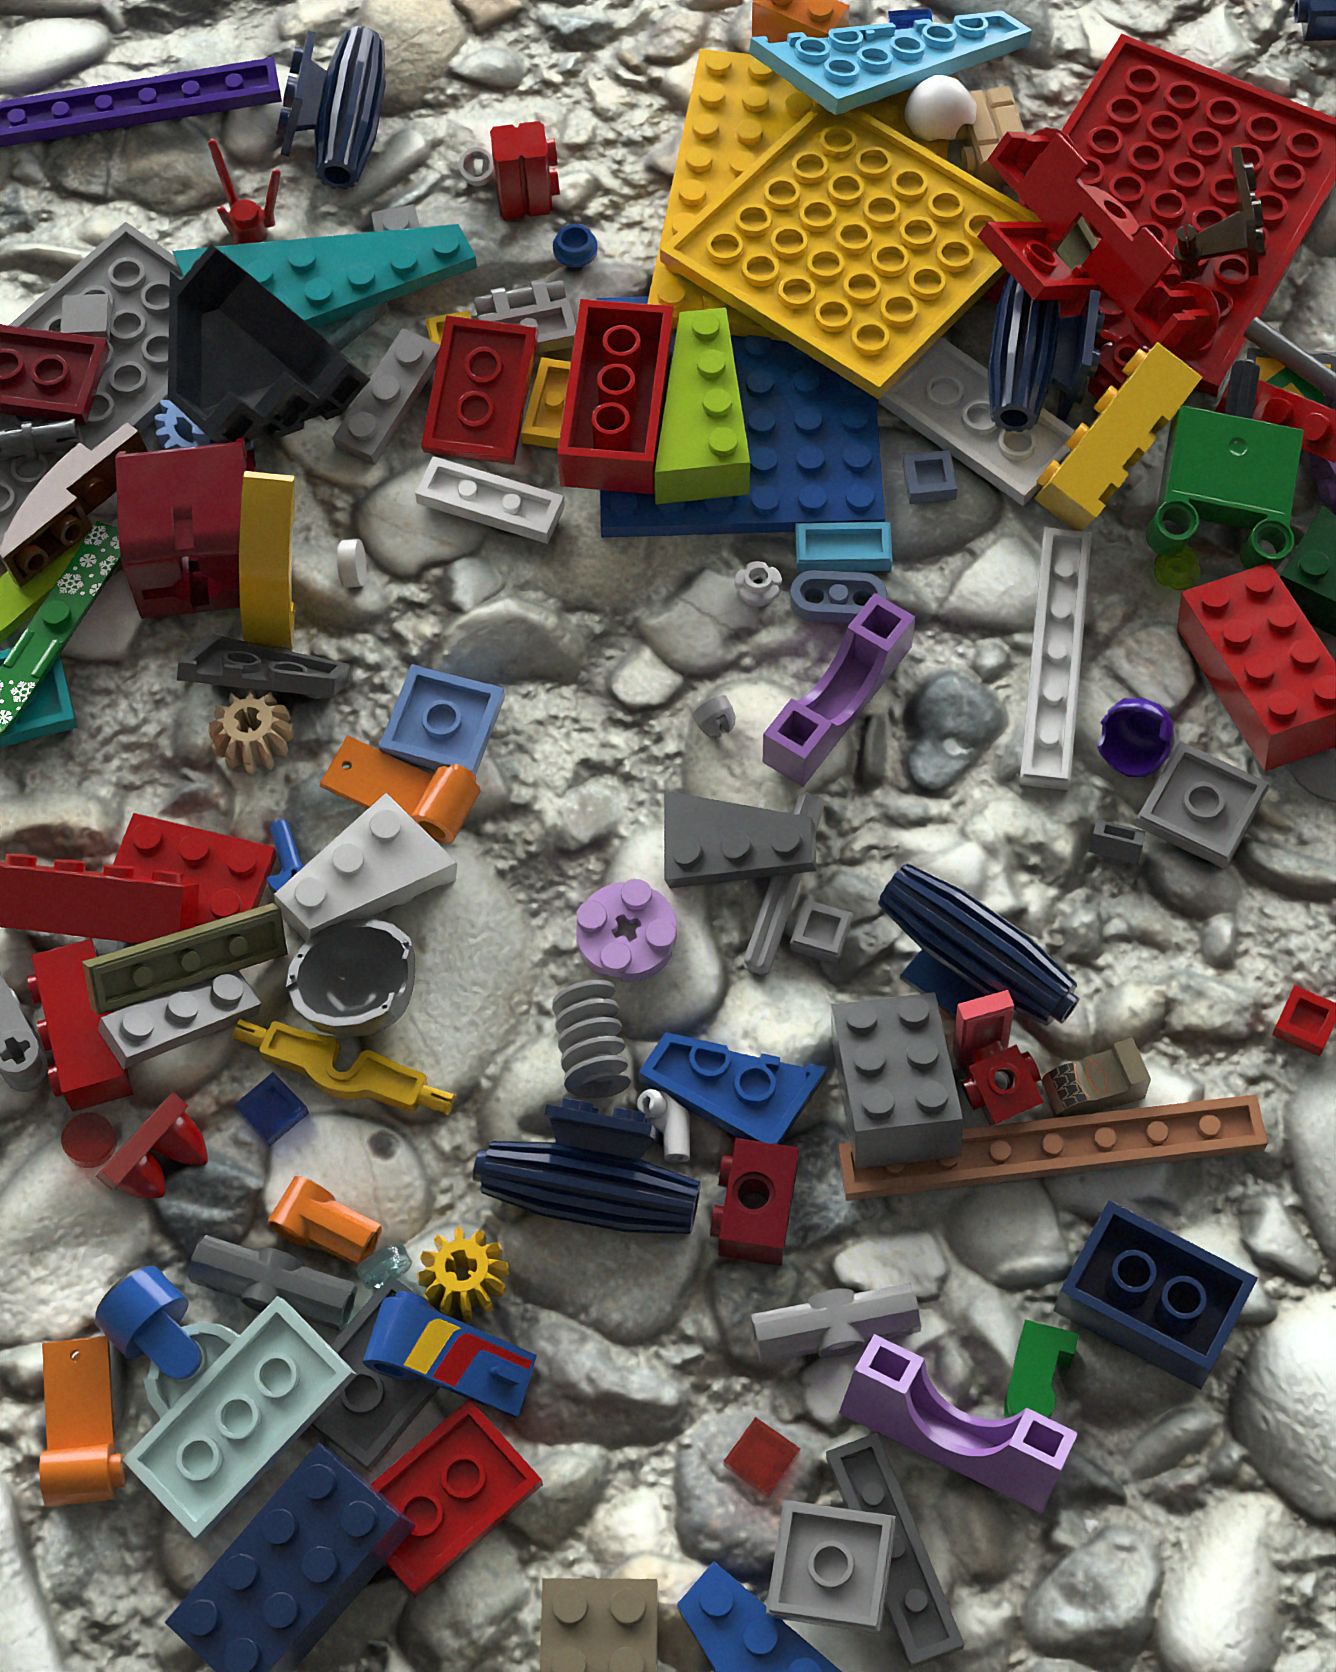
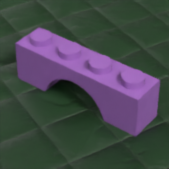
[762,593,915,787]
[839,1334,1078,1513]

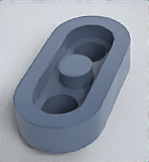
[790,570,887,623]

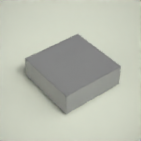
[60,294,111,341]
[789,899,854,965]

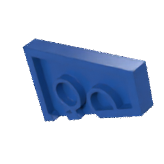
[638,1032,827,1145]
[677,1561,842,1672]

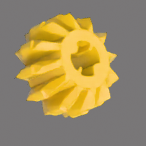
[417,1226,510,1322]

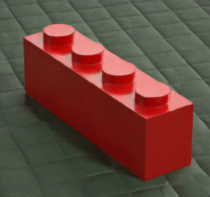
[0,854,199,944]

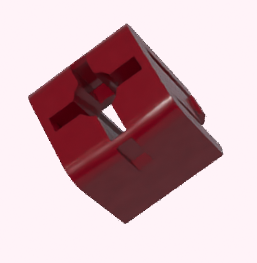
[115,438,257,619]

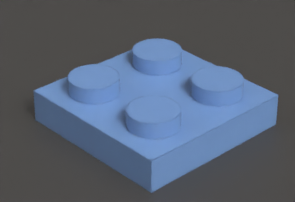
[379,664,505,776]

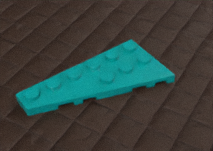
[172,224,477,328]

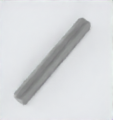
[744,793,824,975]

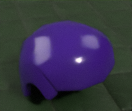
[1097,698,1175,777]

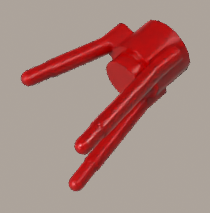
[208,139,281,245]

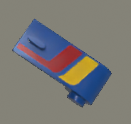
[363,1291,537,1418]

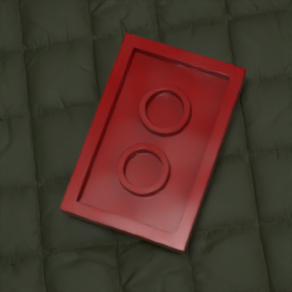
[421,315,539,465]
[113,813,277,927]
[371,1398,543,1598]

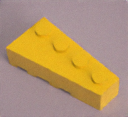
[1034,342,1202,531]

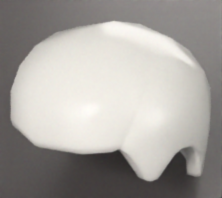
[904,75,977,142]

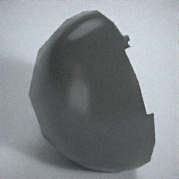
[286,918,416,1038]

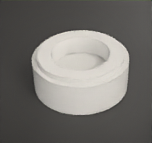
[337,539,366,588]

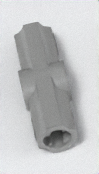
[751,1282,922,1364]

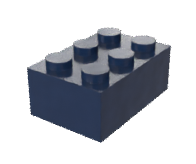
[1053,1200,1258,1390]

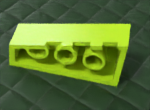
[654,307,750,504]

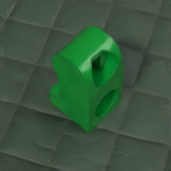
[1004,1319,1079,1419]

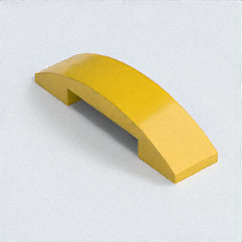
[239,471,295,648]

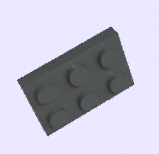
[310,1275,440,1473]

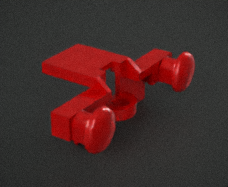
[977,127,1220,352]

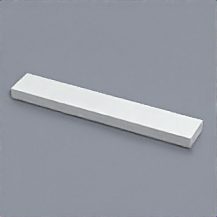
[1019,527,1092,791]

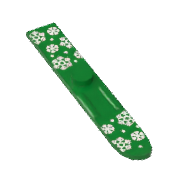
[0,521,121,737]

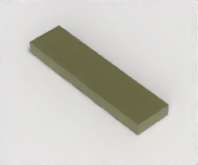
[82,903,288,1015]

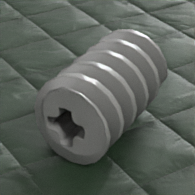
[552,980,631,1098]

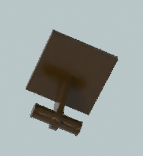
[1174,146,1266,280]

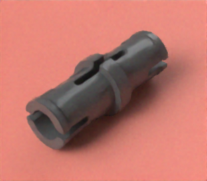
[0,418,80,460]

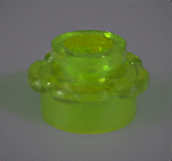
[1154,546,1201,590]

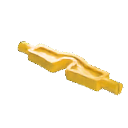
[232,1019,455,1115]

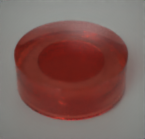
[61,1112,117,1168]

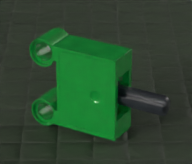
[1146,359,1304,570]

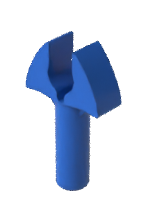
[267,819,305,895]

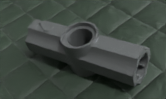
[188,1235,358,1331]

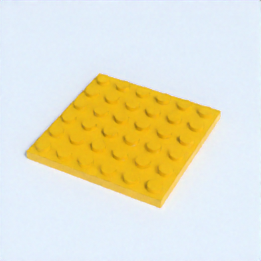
[660,103,1042,399]

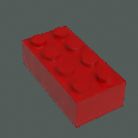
[557,299,674,494]
[1177,563,1336,772]

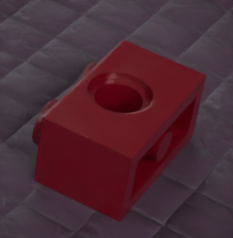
[710,1138,799,1266]

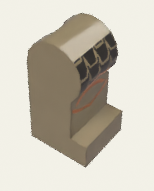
[1041,1037,1151,1118]

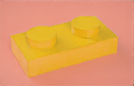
[521,357,571,449]

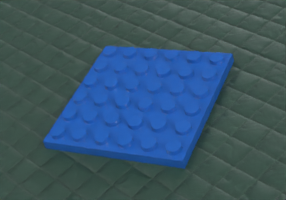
[596,297,885,538]

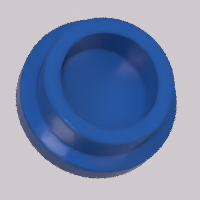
[553,224,598,267]

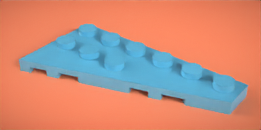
[749,11,1032,115]

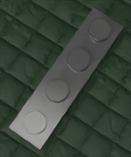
[825,1432,965,1669]

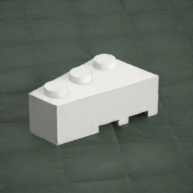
[274,793,457,942]

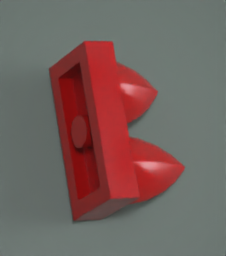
[95,1092,208,1199]

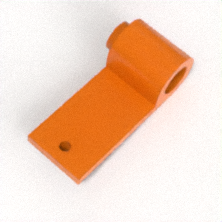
[320,735,481,844]
[39,1336,126,1507]

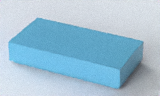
[795,522,892,572]

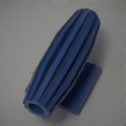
[276,26,386,190]
[988,273,1105,433]
[878,863,1080,1026]
[473,1098,701,1234]

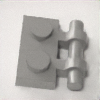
[474,279,576,354]

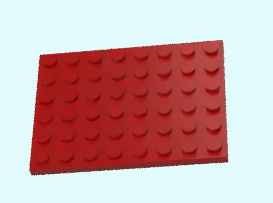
[980,33,1336,397]

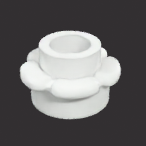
[735,561,782,607]

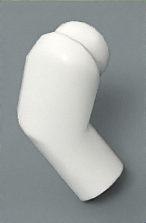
[636,1089,690,1163]

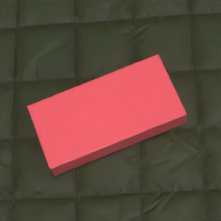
[952,990,1014,1067]

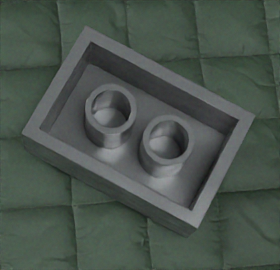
[831,992,963,1169]

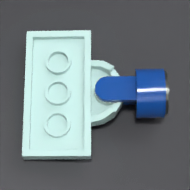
[95,1266,357,1540]

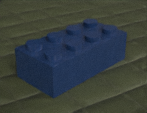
[164,1443,416,1672]

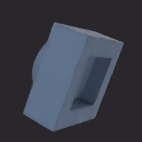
[903,450,957,504]

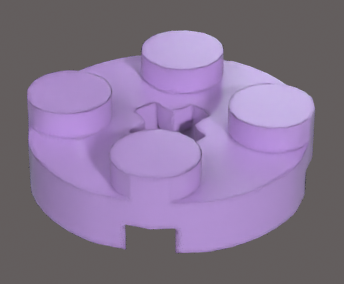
[576,879,677,982]

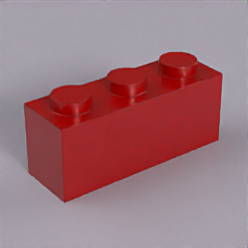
[27,938,133,1112]

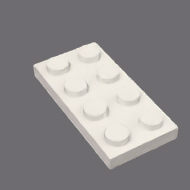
[879,337,1075,506]

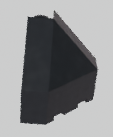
[168,244,371,451]

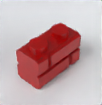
[490,121,560,220]

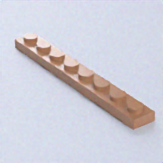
[838,1094,1268,1201]

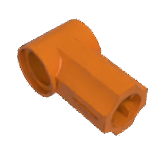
[267,1176,383,1269]

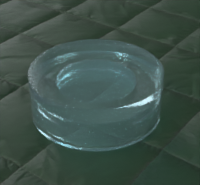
[356,1243,412,1290]

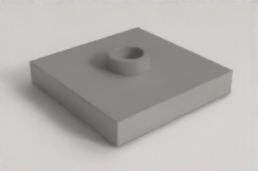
[1135,741,1271,869]
[766,1500,897,1635]

